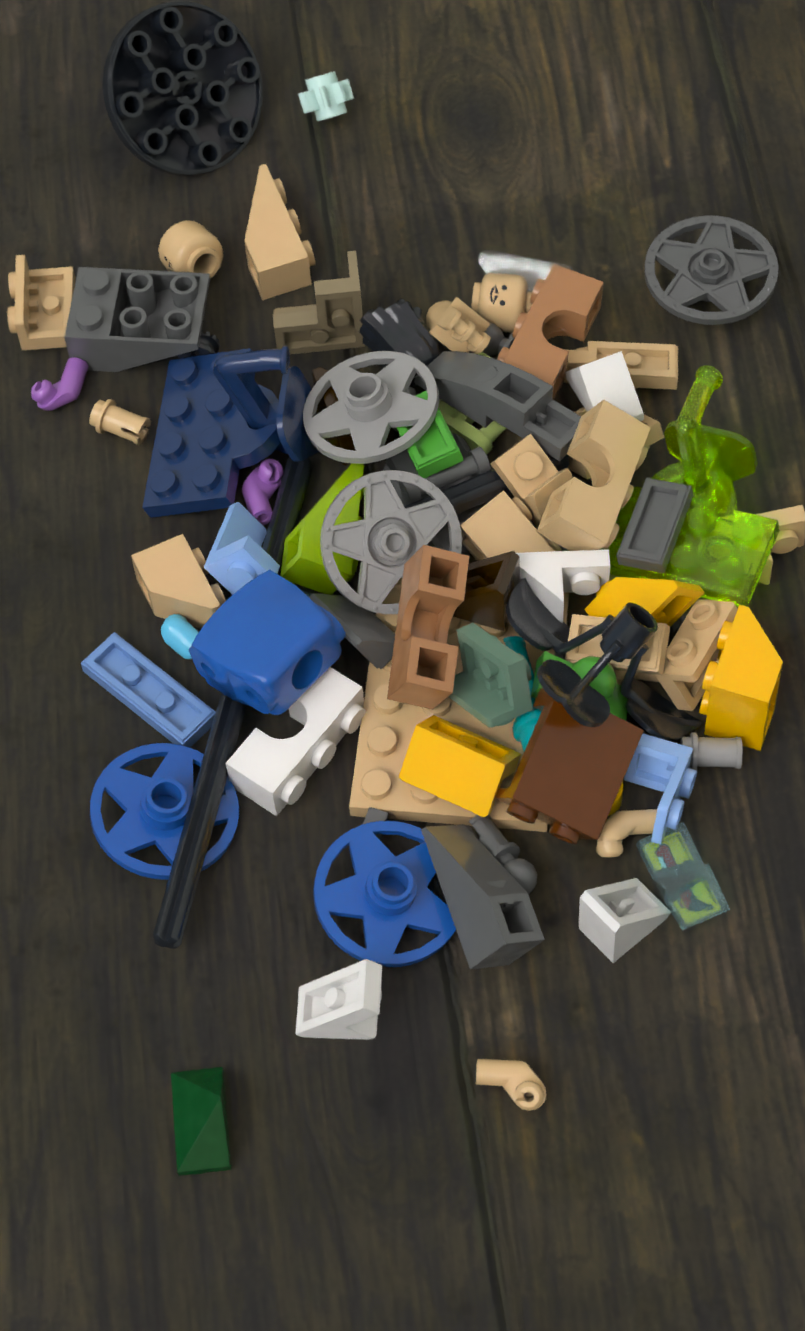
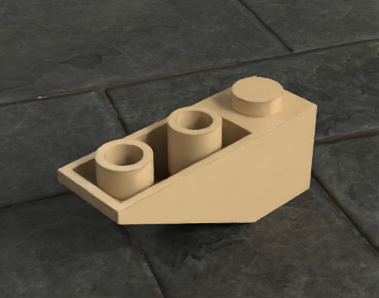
[245,164,316,300]

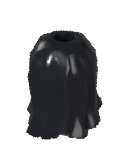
[359,299,445,387]

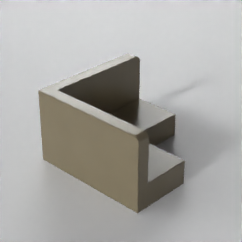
[273,250,365,354]

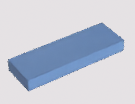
[81,632,216,747]

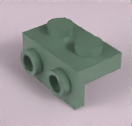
[449,623,532,728]

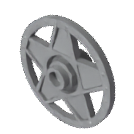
[303,351,439,464]
[320,470,462,614]

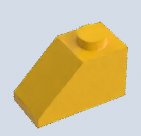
[584,577,705,627]

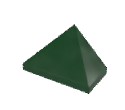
[171,1067,231,1176]

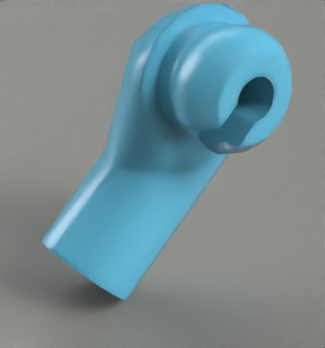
[161,614,199,660]

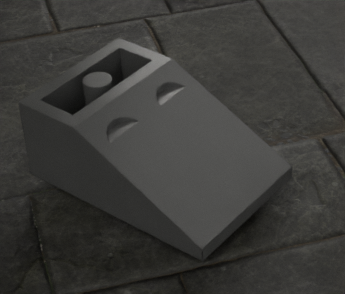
[64,267,210,372]

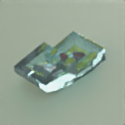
[636,821,730,931]

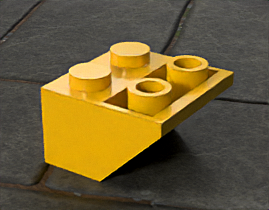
[699,604,783,751]

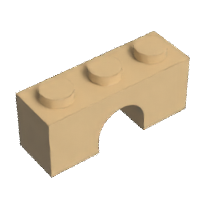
[537,400,651,551]

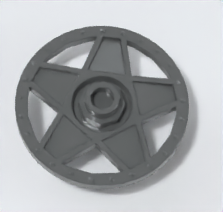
[645,216,778,325]

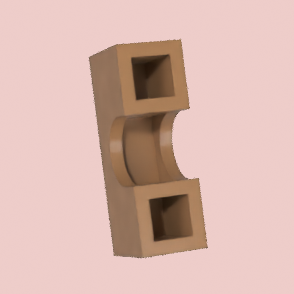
[497,264,604,400]
[387,545,469,710]

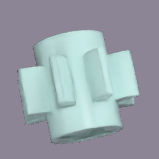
[298,71,354,121]

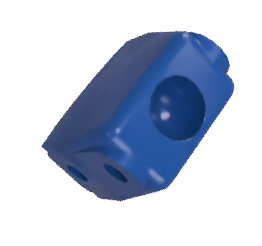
[188,570,346,715]

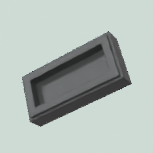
[616,478,693,574]

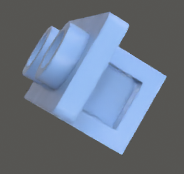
[204,502,280,595]
[624,734,697,845]

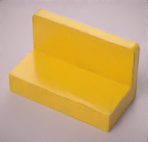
[399,715,521,817]

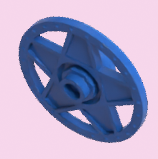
[90,743,239,880]
[313,821,456,967]

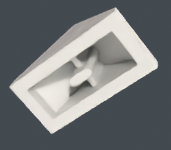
[565,351,644,421]
[579,878,671,963]

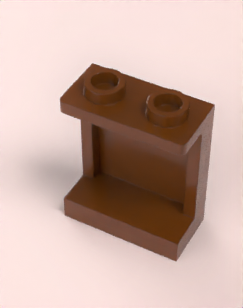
[495,688,644,845]

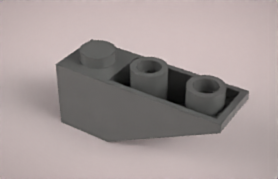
[421,824,545,969]

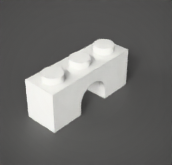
[225,667,366,816]

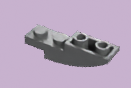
[415,351,581,461]

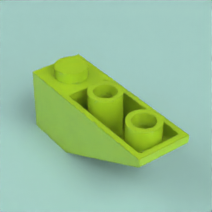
[280,464,364,595]

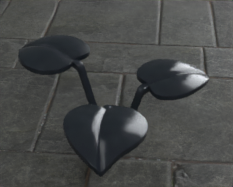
[506,578,703,742]

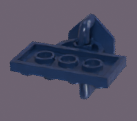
[142,346,320,518]

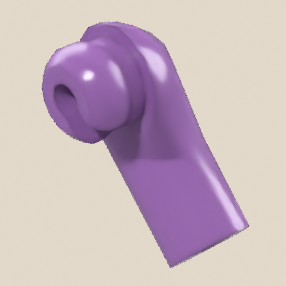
[31,357,89,411]
[242,459,284,525]

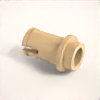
[89,399,151,445]

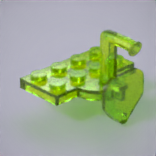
[568,365,780,607]

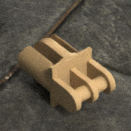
[426,297,491,354]

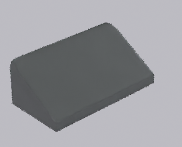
[309,593,395,670]

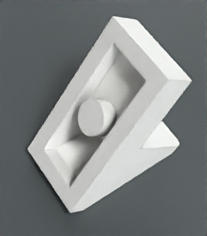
[516,549,610,623]
[295,959,382,1040]

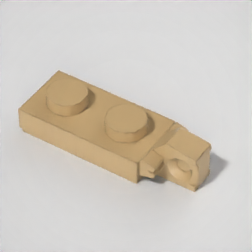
[564,341,678,390]

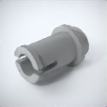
[680,732,743,770]

